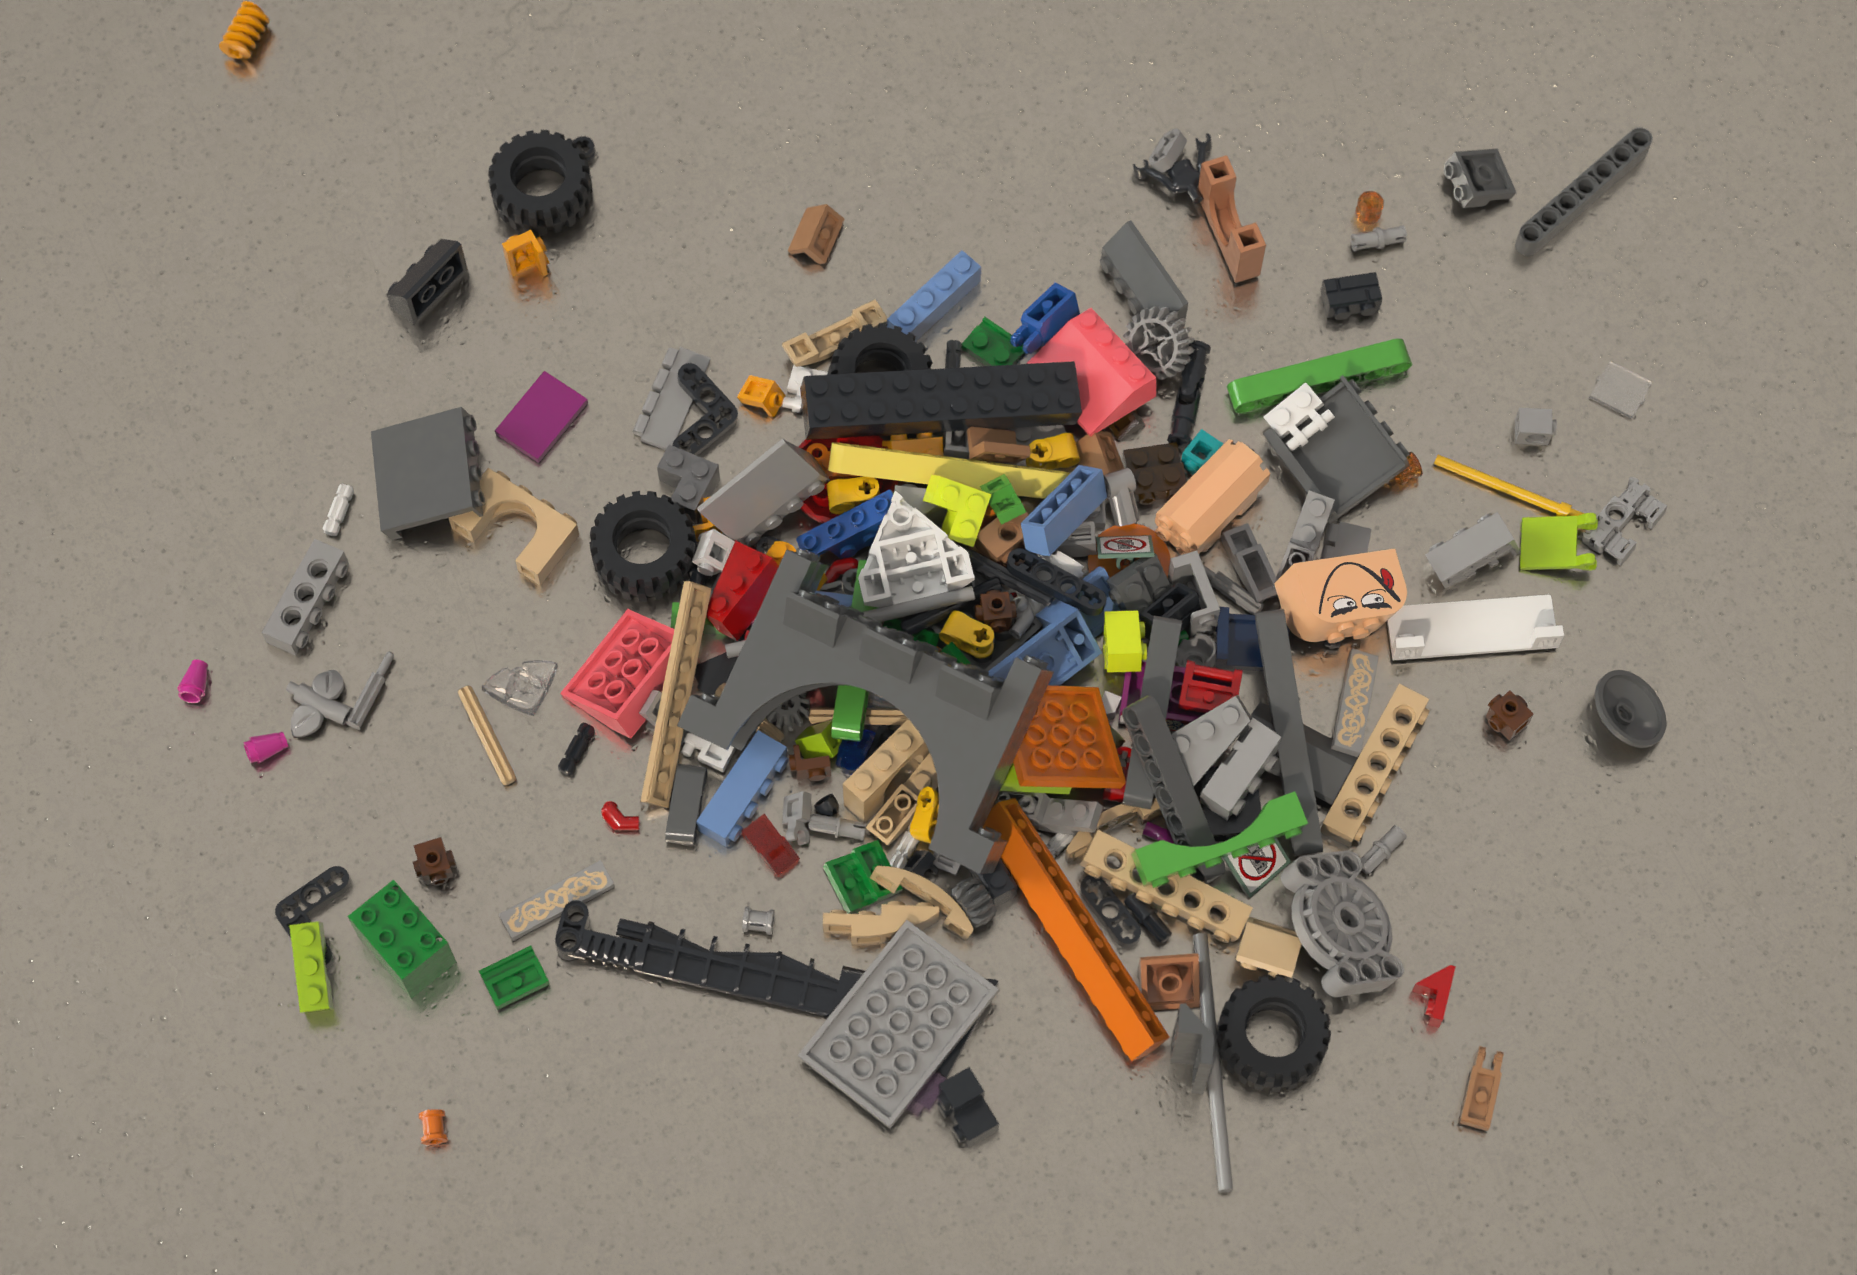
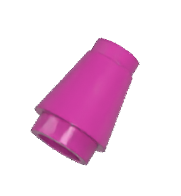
[177,659,208,703]
[243,732,288,763]

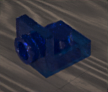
[836,729,876,772]

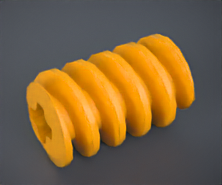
[219,0,270,59]

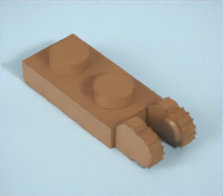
[1459,1046,1504,1131]

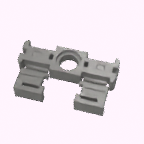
[1582,477,1667,566]

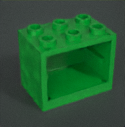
[348,879,457,999]

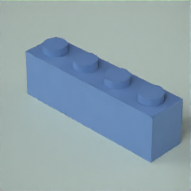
[887,250,981,342]
[1021,465,1107,556]
[696,730,789,848]

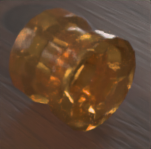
[1355,191,1384,224]
[1394,452,1423,485]

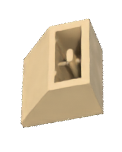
[1236,916,1302,978]

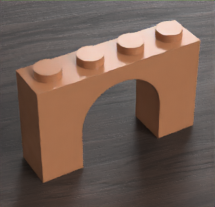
[1198,155,1266,283]

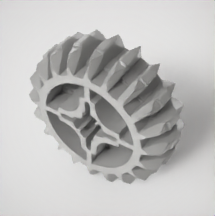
[1123,306,1195,380]

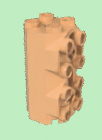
[1155,439,1270,555]

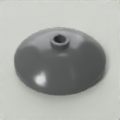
[1595,670,1666,748]

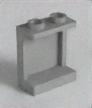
[1167,550,1220,638]

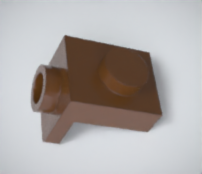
[789,744,831,781]

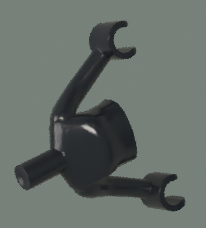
[1133,134,1212,204]

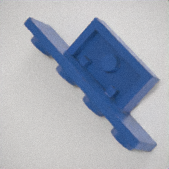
[796,490,894,559]

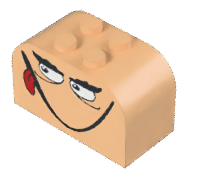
[1274,549,1407,643]

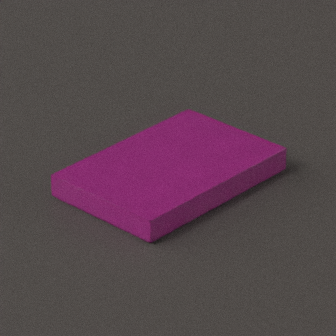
[495,371,588,463]

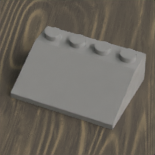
[697,438,830,547]

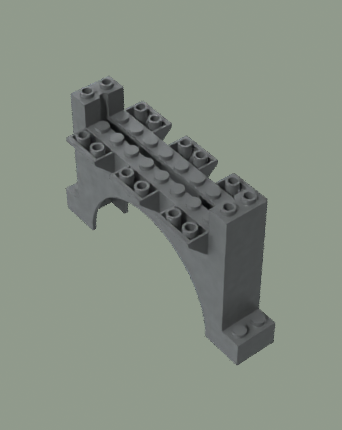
[677,548,1054,874]

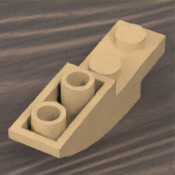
[866,753,939,846]
[823,901,939,944]

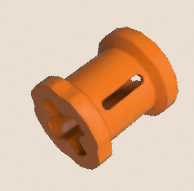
[419,1109,448,1145]

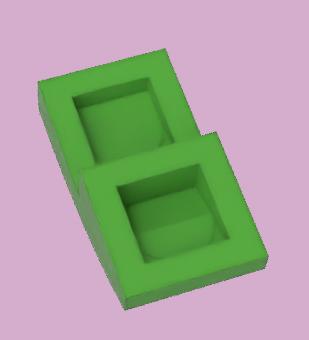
[980,474,1026,525]

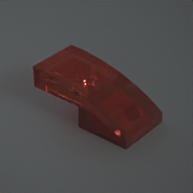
[741,813,800,876]

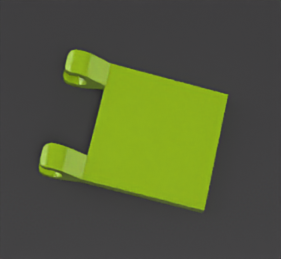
[1520,513,1598,571]

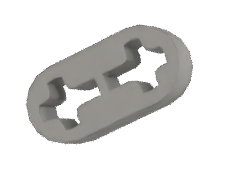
[1149,129,1187,173]

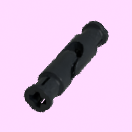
[1167,341,1211,448]

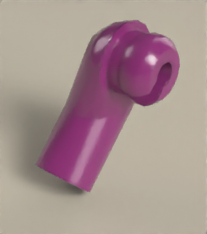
[1142,821,1175,844]

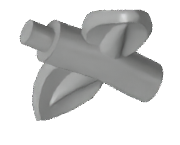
[286,670,353,738]

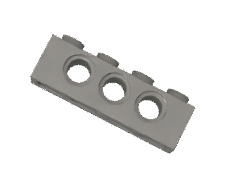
[262,539,349,655]

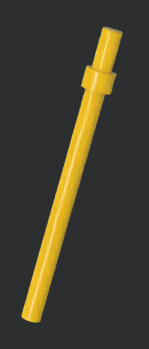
[1434,454,1585,516]

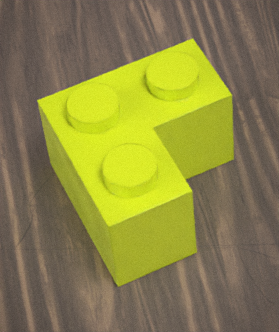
[923,475,991,547]
[1103,611,1147,672]

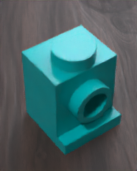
[1181,429,1224,475]

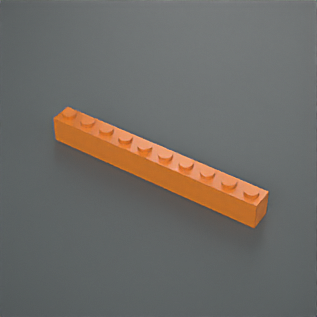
[983,798,1170,1061]

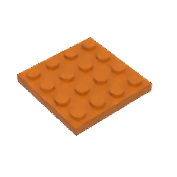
[1013,685,1126,789]

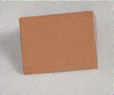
[1138,953,1200,1010]

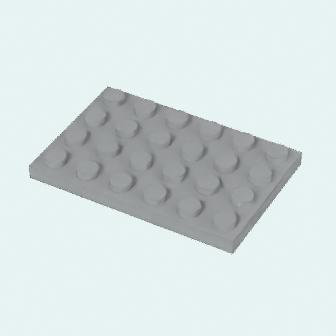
[798,920,999,1128]

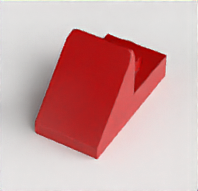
[1412,965,1456,1028]

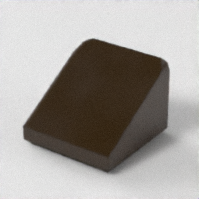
[1109,410,1145,440]

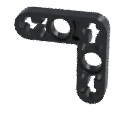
[672,363,738,456]
[275,866,351,970]

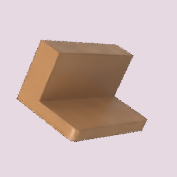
[788,204,845,264]
[967,427,1031,464]
[1075,431,1124,475]

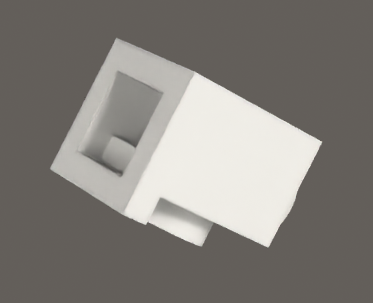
[692,529,735,576]

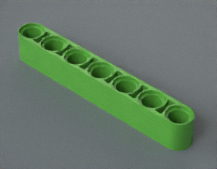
[1227,338,1412,413]
[831,559,879,741]

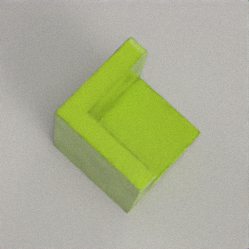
[795,720,846,759]

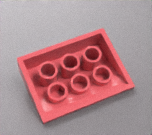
[1026,308,1156,437]
[560,609,675,738]

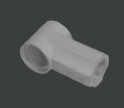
[1103,468,1140,527]

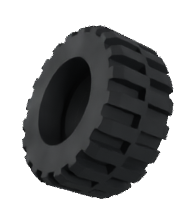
[488,130,592,235]
[827,323,932,375]
[589,491,697,602]
[1217,975,1331,1092]

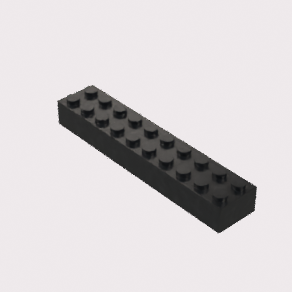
[800,361,1082,440]

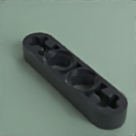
[1006,548,1106,616]

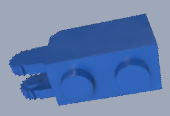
[1010,282,1080,354]

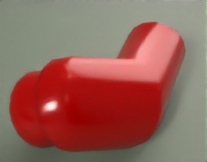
[824,557,858,584]
[601,801,640,830]

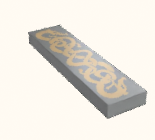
[1331,648,1379,757]
[499,860,615,941]

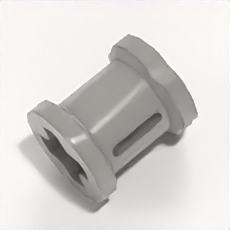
[742,906,775,935]

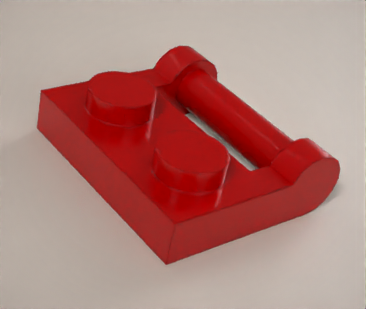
[1178,660,1243,713]

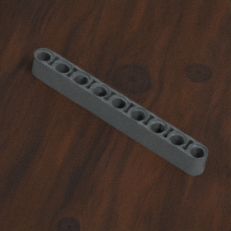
[1255,609,1323,856]

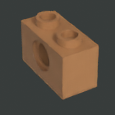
[975,512,1029,565]

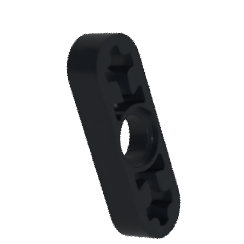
[1080,875,1141,948]

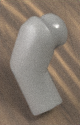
[1009,596,1034,639]

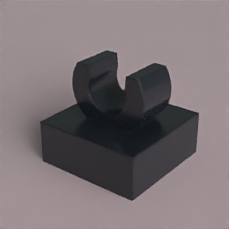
[904,850,939,878]

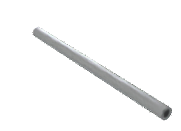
[725,586,975,658]
[1193,933,1233,1193]

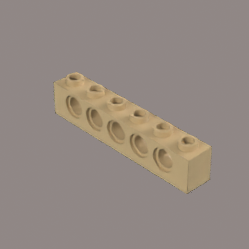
[1321,684,1430,848]
[1079,830,1253,943]

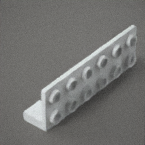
[1387,595,1564,660]

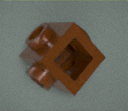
[975,590,1017,634]
[1486,690,1534,741]
[412,837,456,886]

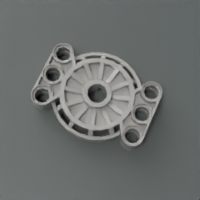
[1281,851,1404,997]

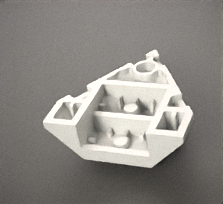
[858,491,975,608]

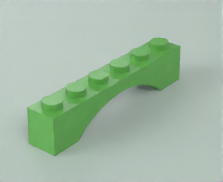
[1131,791,1308,888]

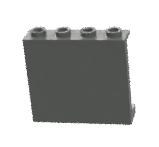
[1263,375,1410,523]
[371,407,485,540]

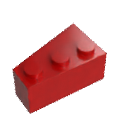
[706,541,779,641]

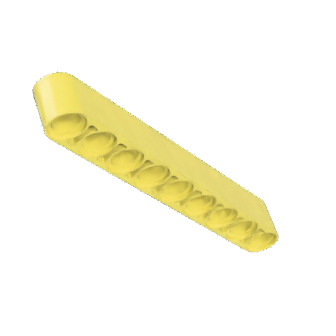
[828,442,1070,499]

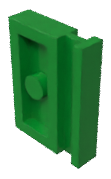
[961,317,1026,366]
[479,945,550,1010]

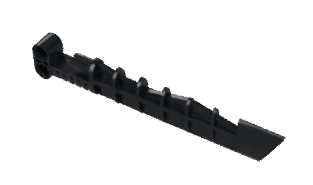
[555,900,865,1017]

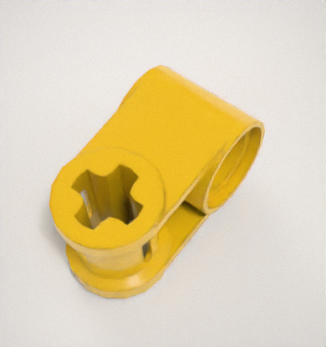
[1026,433,1080,470]
[827,476,880,515]
[939,611,994,659]
[910,787,939,843]

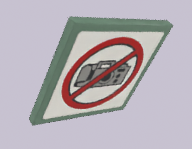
[1096,535,1154,569]
[1223,838,1291,898]

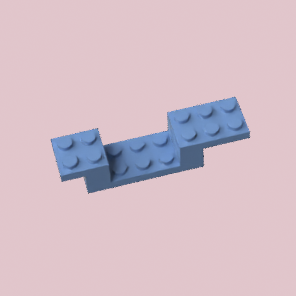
[988,566,1120,686]

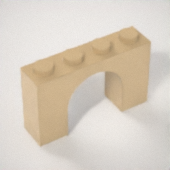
[449,468,579,585]
[843,719,930,823]

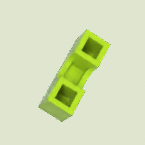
[289,921,334,1013]

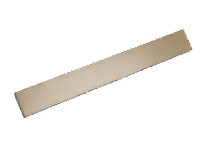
[640,581,712,808]

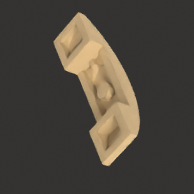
[782,299,888,367]
[1065,798,1163,863]
[870,866,974,941]

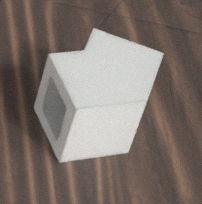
[1102,691,1122,720]

